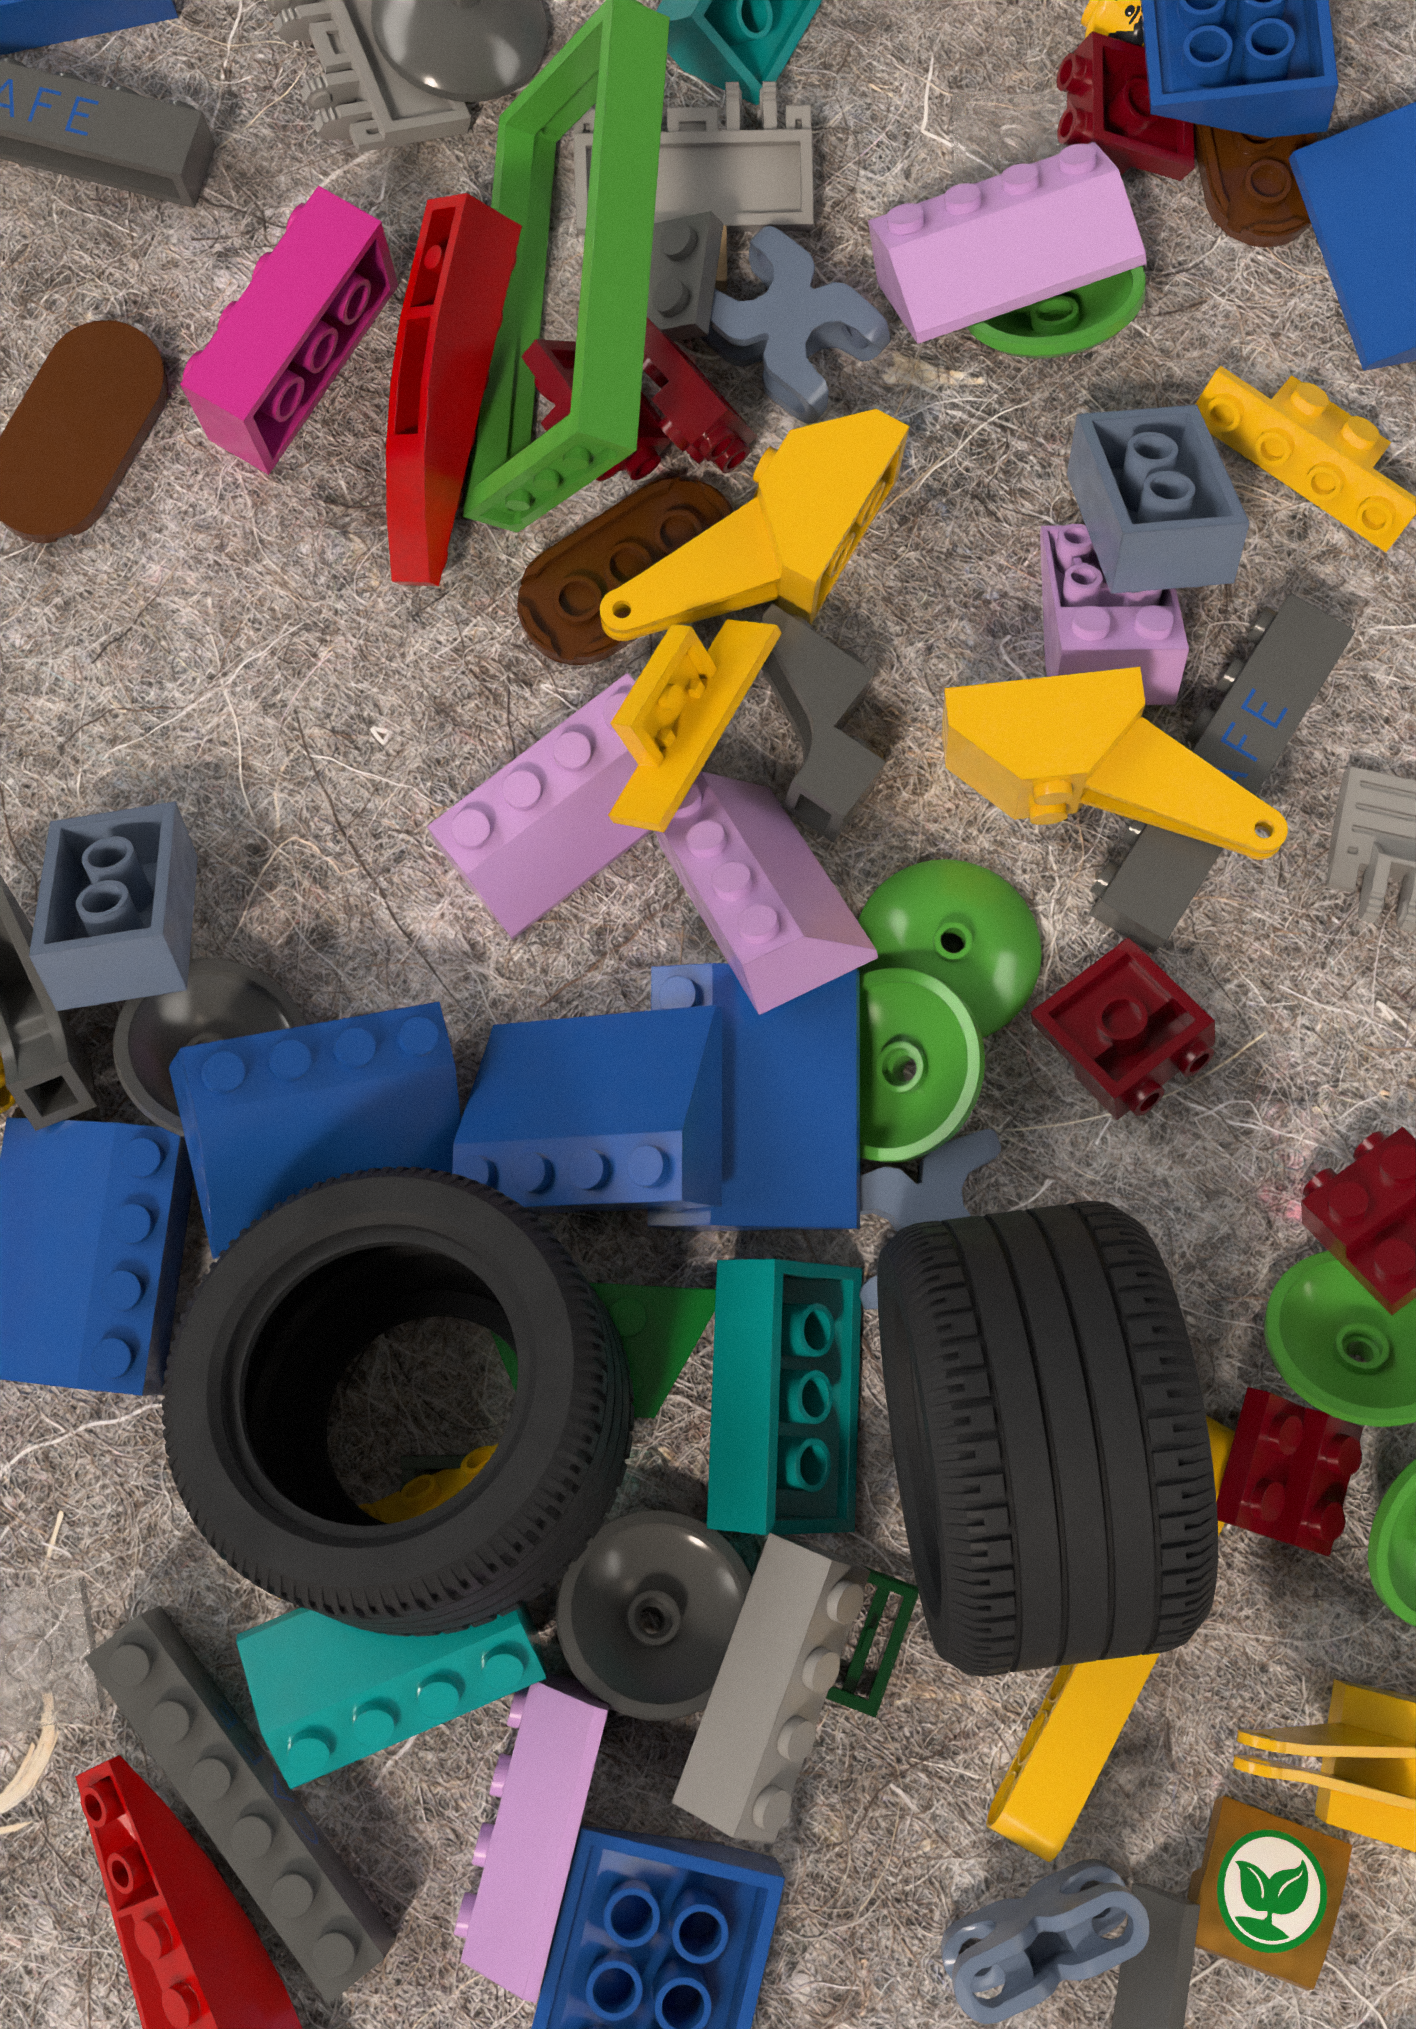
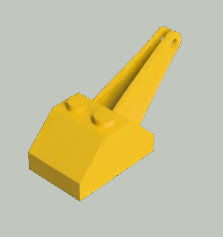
[600,409,910,641]
[941,667,1288,860]
[1232,1679,1416,1852]

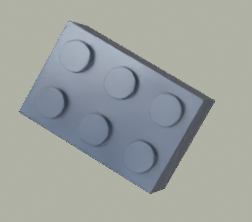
[1067,405,1250,594]
[29,801,198,1011]

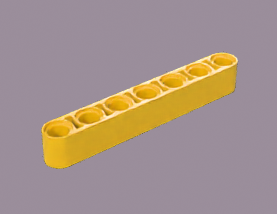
[986,1415,1235,1862]

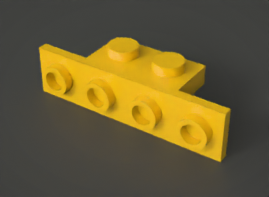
[1195,365,1416,552]
[608,619,782,833]

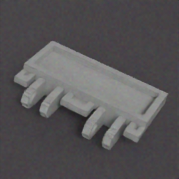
[264,0,471,153]
[574,81,814,235]
[1325,766,1416,932]

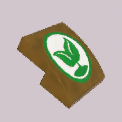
[1187,1796,1353,1991]

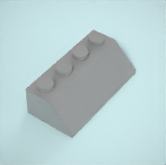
[672,1533,870,1843]

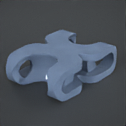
[700,226,890,423]
[859,1129,1001,1310]
[940,1859,1149,2024]

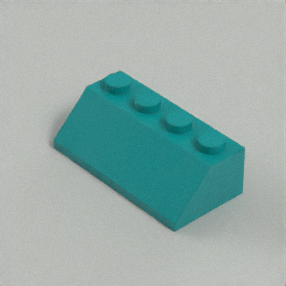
[656,0,822,105]
[707,1259,862,1535]
[236,1601,547,1790]

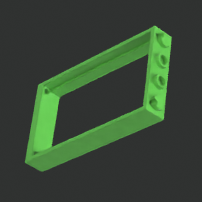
[463,0,670,533]

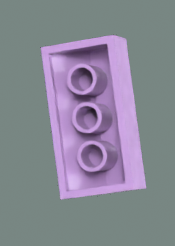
[868,142,1147,344]
[427,672,653,940]
[655,771,878,1015]
[454,1672,609,2003]

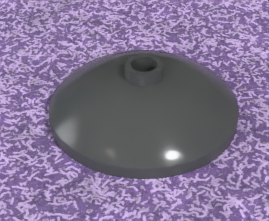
[371,0,547,102]
[113,958,307,1137]
[556,1510,752,1721]

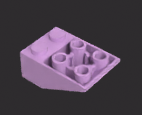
[1040,524,1189,705]

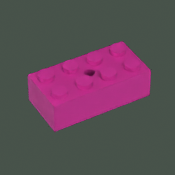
[180,185,399,475]

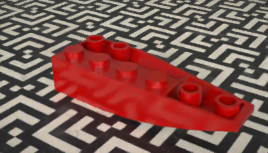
[386,193,522,586]
[75,1755,303,2029]

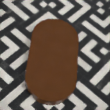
[1194,123,1318,248]
[0,320,169,543]
[517,477,734,665]

